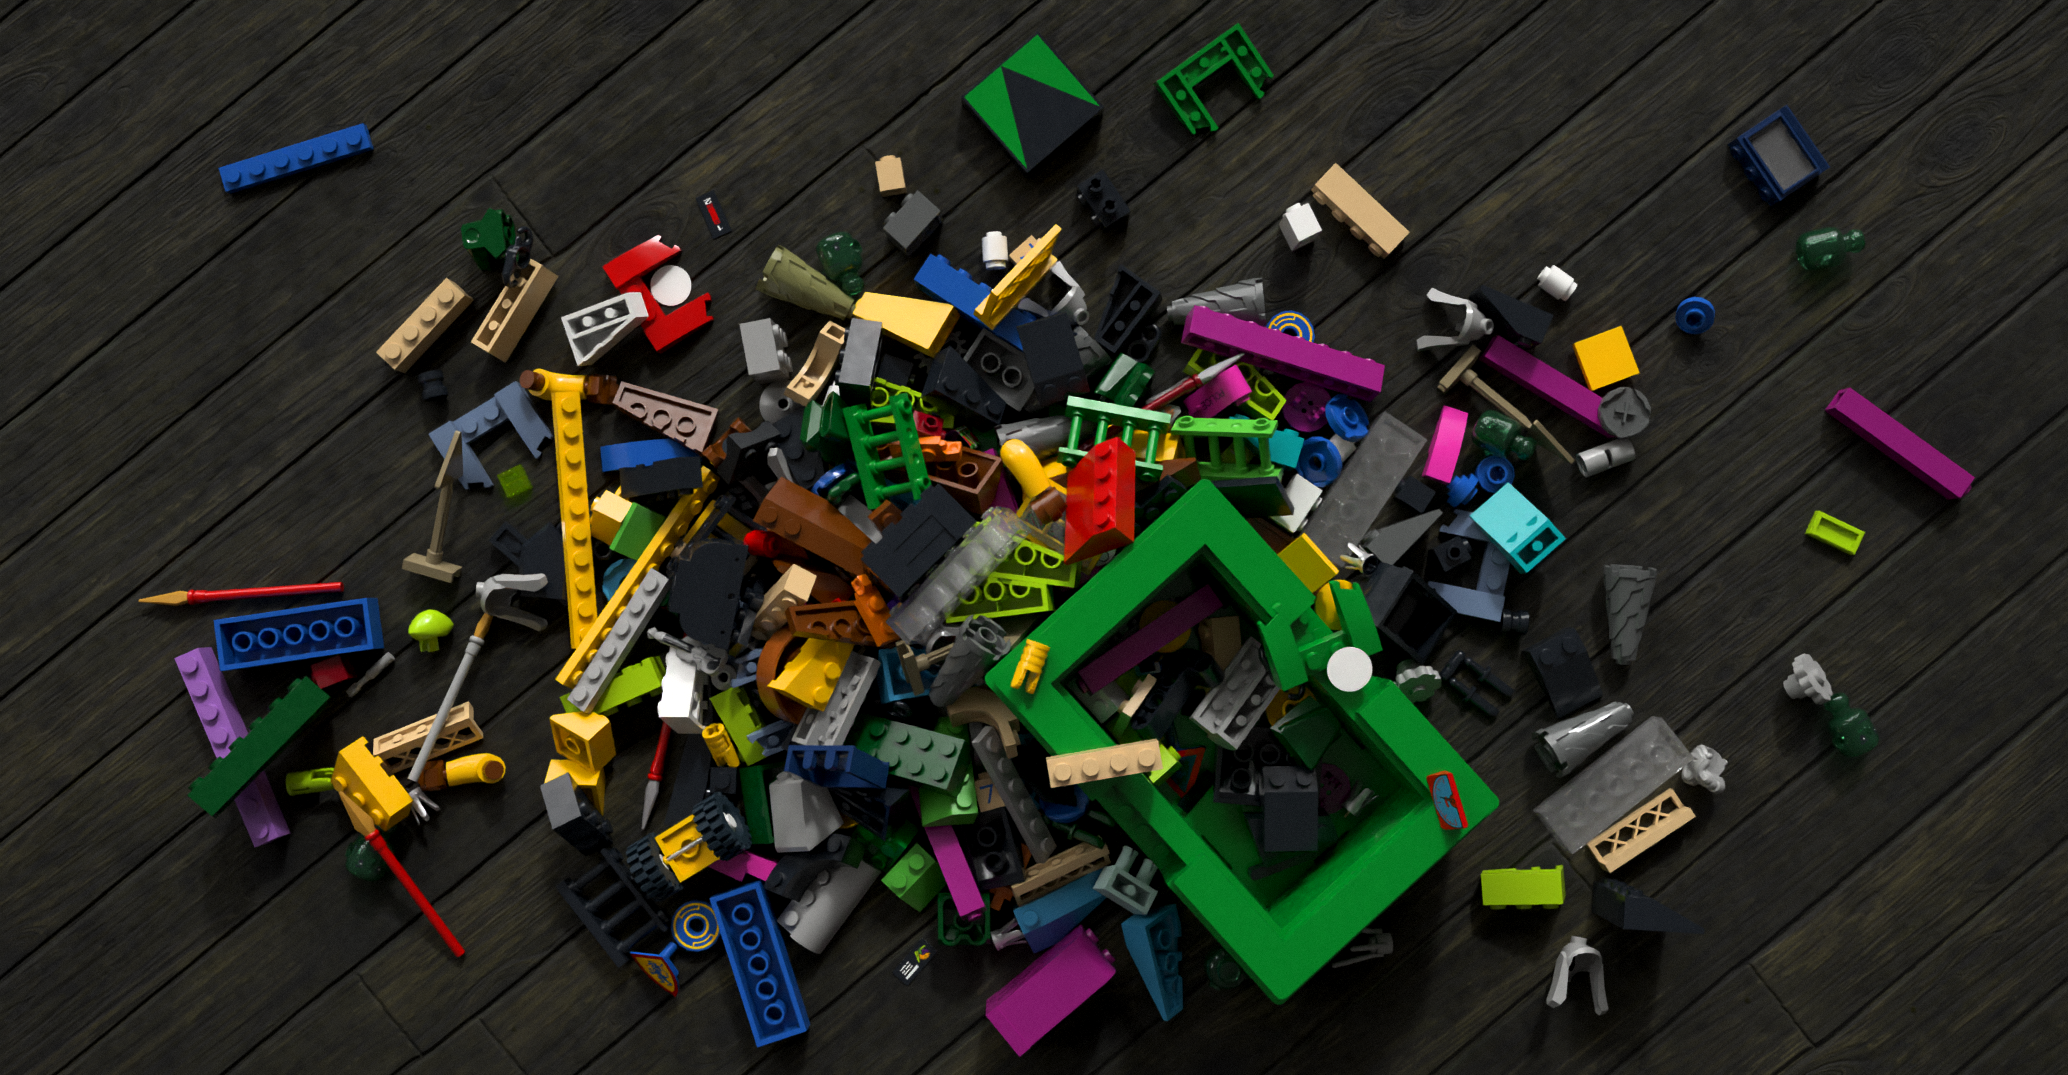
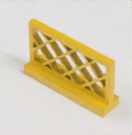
[973,224,1062,330]

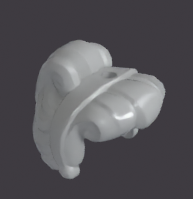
[1682,744,1728,794]

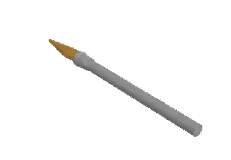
[408,613,493,782]

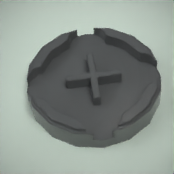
[1598,387,1651,438]

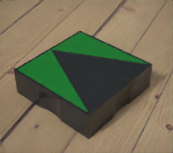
[961,31,1104,180]

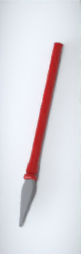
[642,632,687,830]

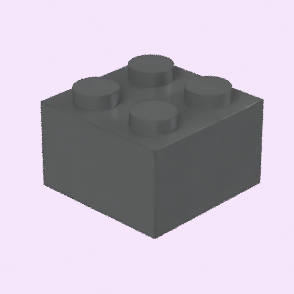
[883,190,943,258]

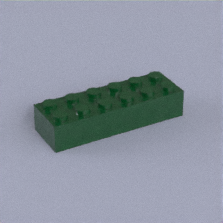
[187,676,331,818]
[818,711,975,798]

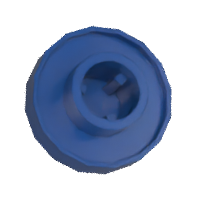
[1675,297,1715,334]
[1475,456,1515,493]
[1446,473,1479,508]

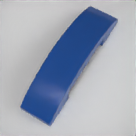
[600,439,704,472]

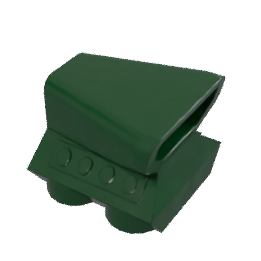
[461,208,519,271]
[1093,352,1155,408]
[800,391,853,465]
[1270,695,1343,771]
[938,890,991,946]

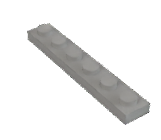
[567,568,672,714]
[971,726,1057,864]

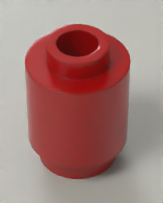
[744,530,782,558]

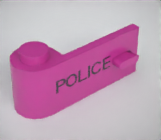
[1183,365,1252,418]

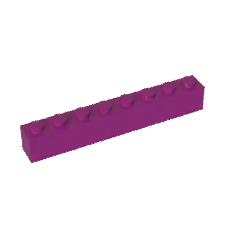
[1181,305,1385,402]

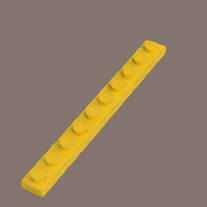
[551,392,597,649]
[555,466,721,689]

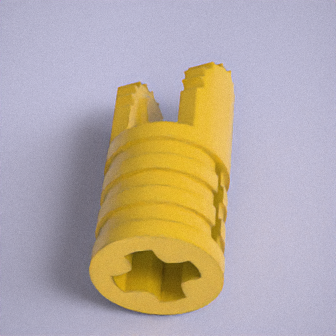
[1010,639,1051,694]
[702,723,740,767]

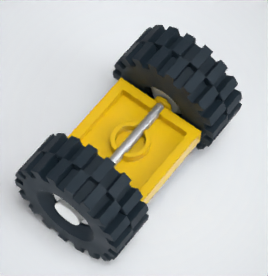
[626,792,752,902]

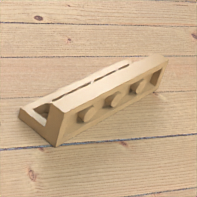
[373,701,483,776]
[1586,788,1696,873]
[1009,835,1111,906]

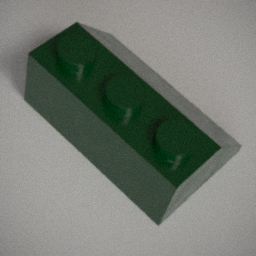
[739,759,786,844]

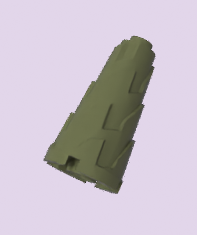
[756,245,856,321]

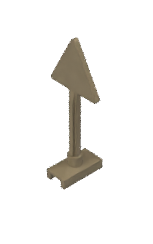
[1437,345,1575,464]
[402,430,463,583]
[895,612,1047,696]

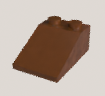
[770,554,855,603]

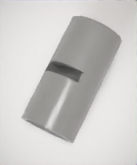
[1576,438,1635,478]

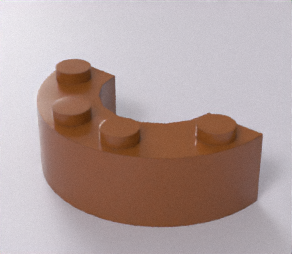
[756,624,809,725]

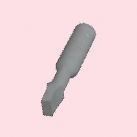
[346,652,395,697]

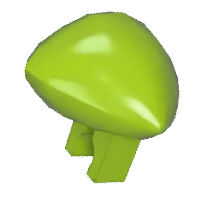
[408,609,454,652]

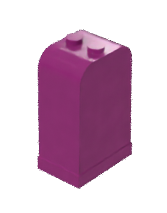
[986,925,1116,1057]

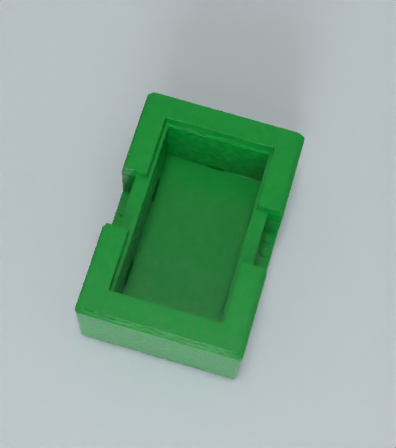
[985,479,1499,1005]

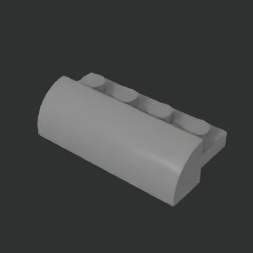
[1189,636,1280,750]
[791,650,881,757]
[777,856,882,954]

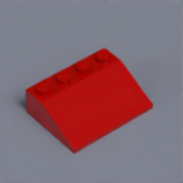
[1064,437,1136,565]

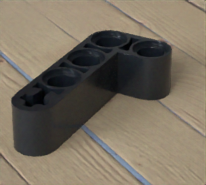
[1130,648,1225,742]

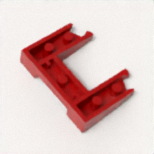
[602,235,714,354]

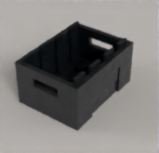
[861,483,977,607]

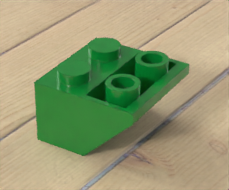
[850,818,920,873]

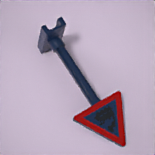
[1134,652,1206,799]

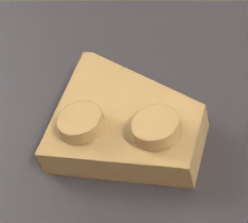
[1111,674,1158,739]

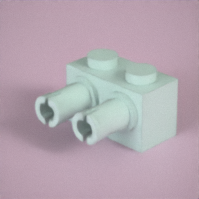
[1093,846,1158,915]

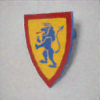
[630,942,680,997]

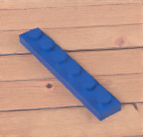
[219,123,374,194]

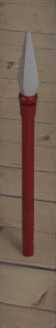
[1077,352,1245,452]

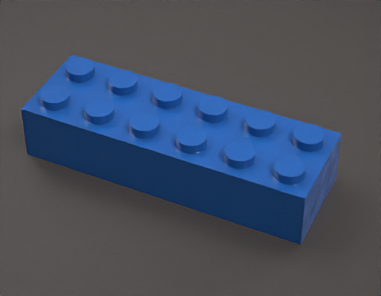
[914,254,1037,353]
[214,598,384,671]
[710,879,810,1047]

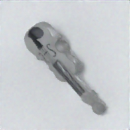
[646,627,728,676]

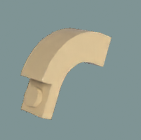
[784,321,846,407]
[946,688,1021,759]

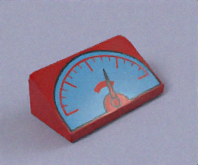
[1426,770,1468,830]

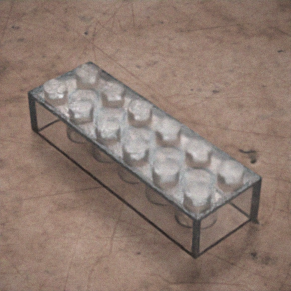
[1296,411,1427,568]
[885,506,1032,645]
[1533,716,1694,854]

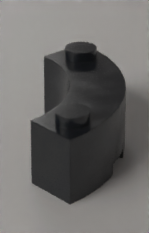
[763,834,868,902]

